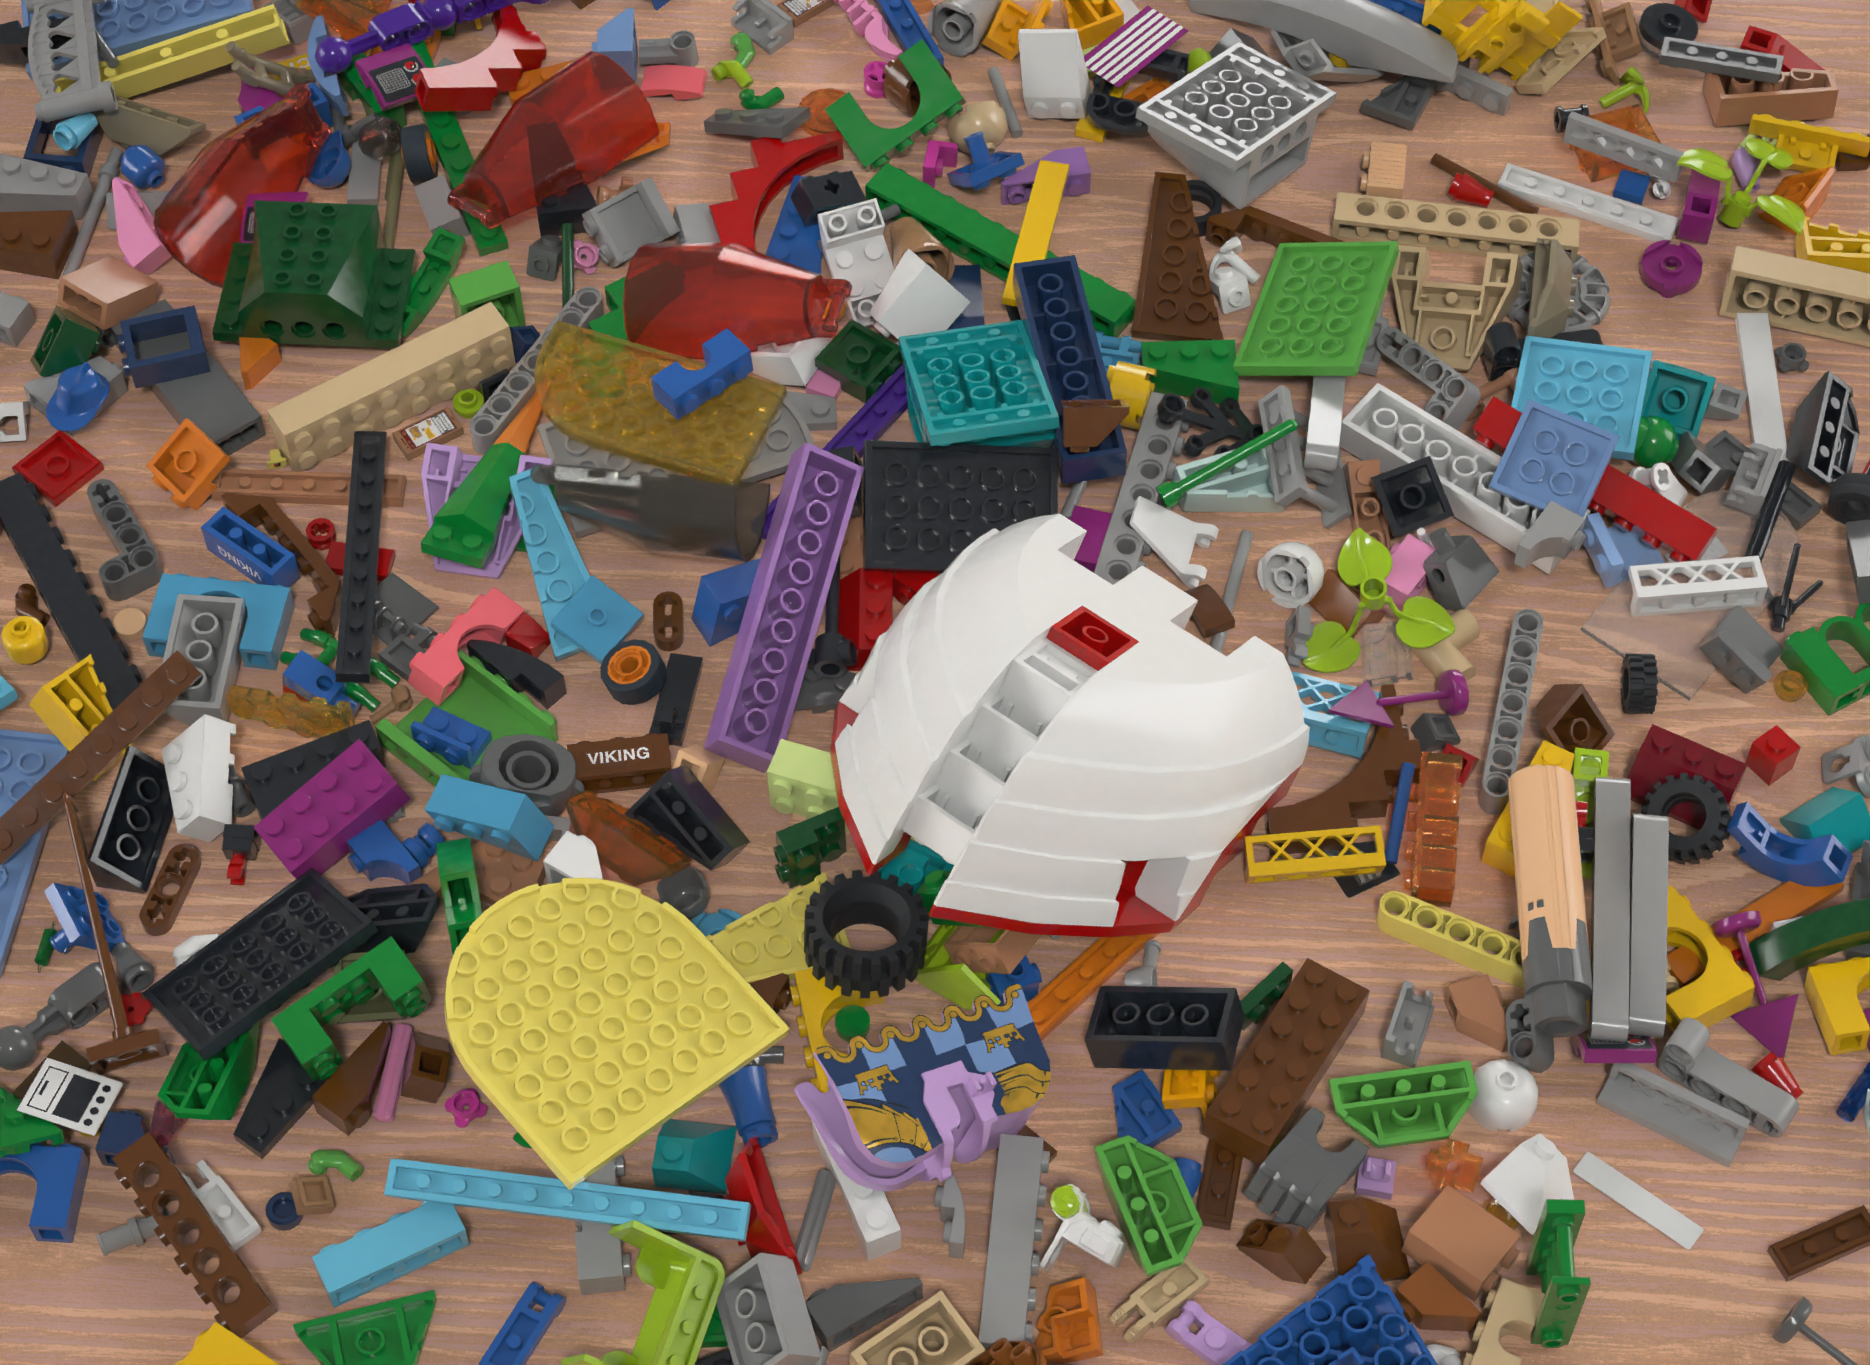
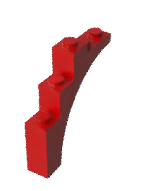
[415,4,547,111]
[709,131,844,279]

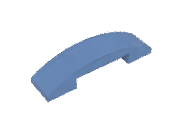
[307,15,350,116]

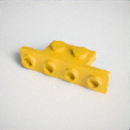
[1748,114,1870,172]

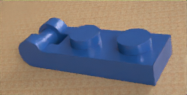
[479,1281,566,1365]

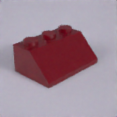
[1627,724,1748,830]

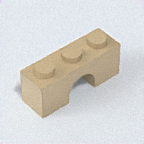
[1463,1278,1545,1365]

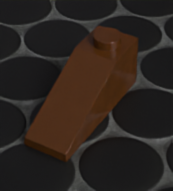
[311,1021,392,1136]

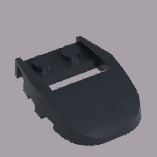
[1087,49,1189,137]

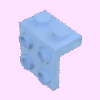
[1582,512,1664,589]

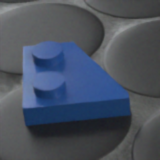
[1112,1070,1182,1148]

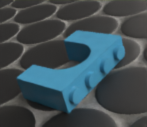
[142,573,295,670]

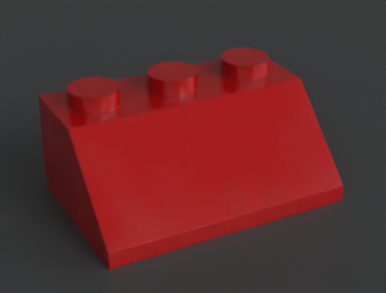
[838,568,893,671]

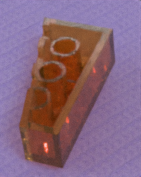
[1404,751,1463,908]

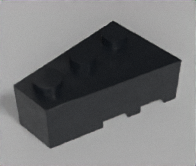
[624,765,750,870]

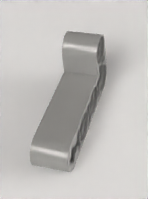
[1376,327,1481,431]
[1658,1018,1799,1138]

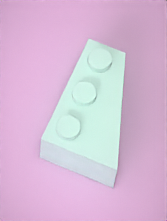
[1172,447,1284,512]

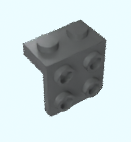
[1699,606,1782,694]

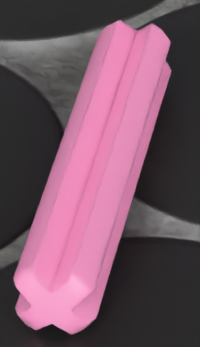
[373,1023,413,1123]

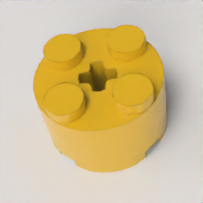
[1107,361,1156,430]

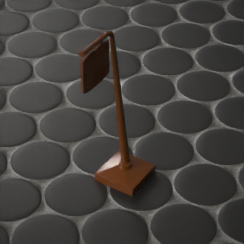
[63,792,169,1075]

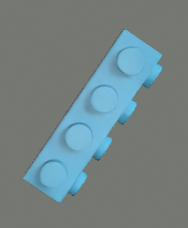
[312,1202,470,1308]

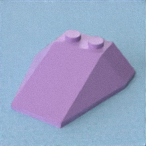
[421,443,553,579]

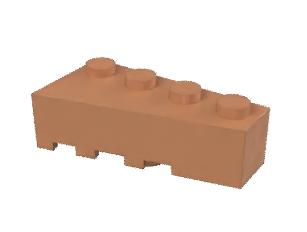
[1702,68,1839,127]

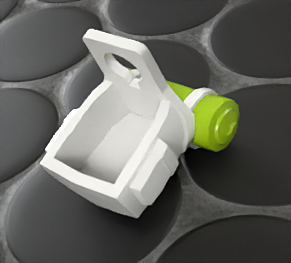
[1039,1184,1127,1273]

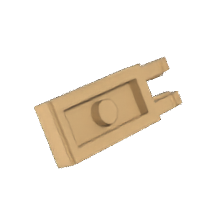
[1109,1256,1209,1344]

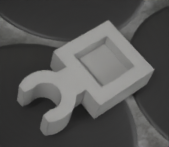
[1285,605,1314,668]

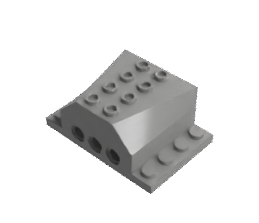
[1135,42,1337,210]

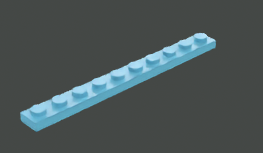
[384,1158,751,1242]

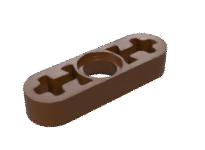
[139,844,201,936]

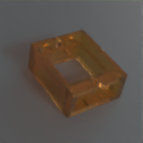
[1568,104,1661,183]

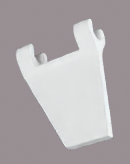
[1129,496,1219,589]

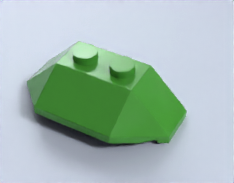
[1328,1060,1478,1149]
[1094,1135,1203,1277]

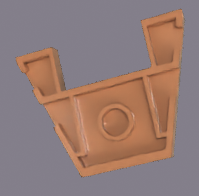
[408,840,546,905]

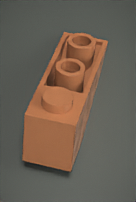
[1343,459,1391,552]

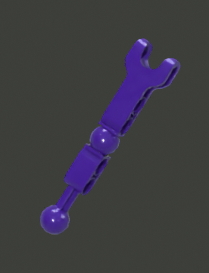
[315,0,550,74]

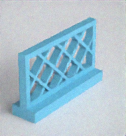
[1291,671,1379,758]

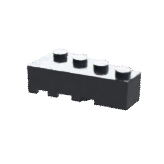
[526,121,597,237]
[241,720,386,820]

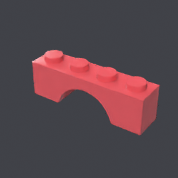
[407,587,525,706]

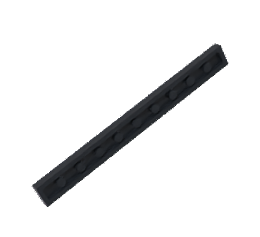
[335,431,387,683]

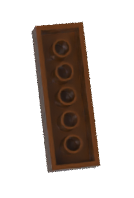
[1202,958,1370,1166]

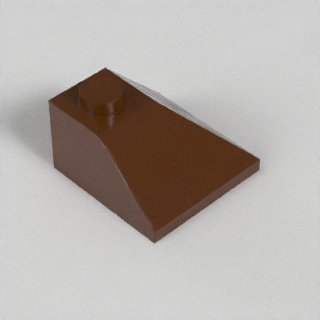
[1060,399,1130,453]
[1536,684,1615,772]
[1324,1198,1411,1282]

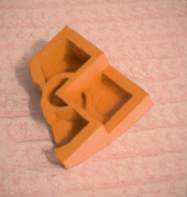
[1035,1277,1103,1363]

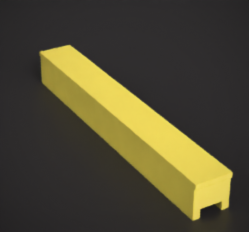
[54,4,290,98]

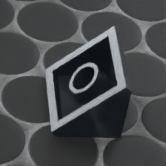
[1370,456,1454,538]

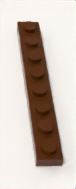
[0,650,201,866]

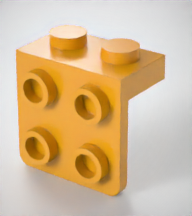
[982,0,1054,61]

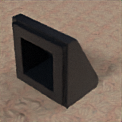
[475,369,509,403]

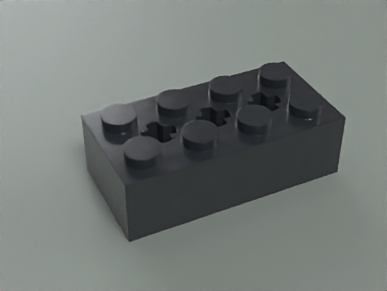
[1085,986,1245,1071]

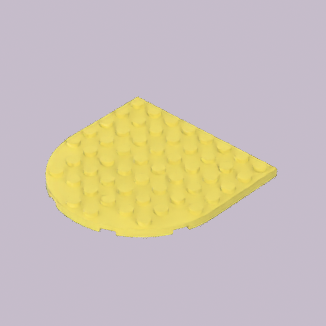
[444,878,790,1190]

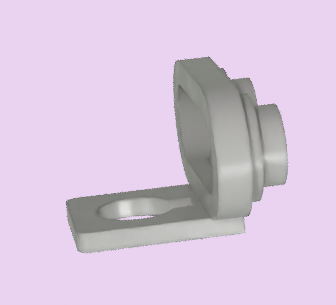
[1822,735,1870,798]

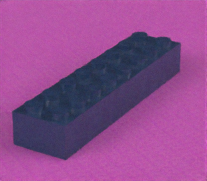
[1013,255,1127,484]

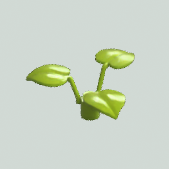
[1677,138,1805,236]
[1303,528,1455,673]

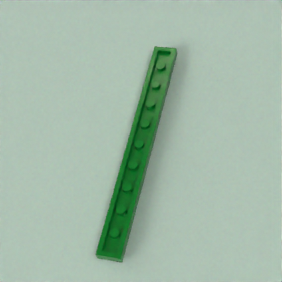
[411,40,509,257]

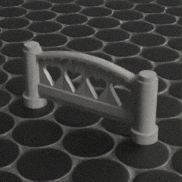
[25,0,118,122]

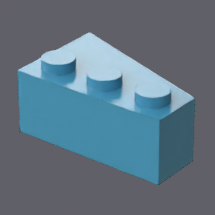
[424,774,554,862]

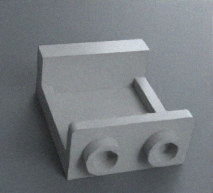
[582,177,680,268]

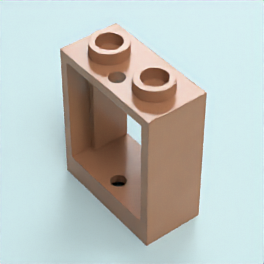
[943,926,1042,974]

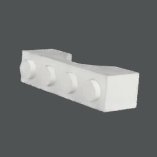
[812,1121,902,1261]

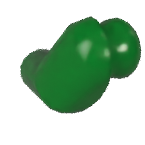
[739,87,784,109]

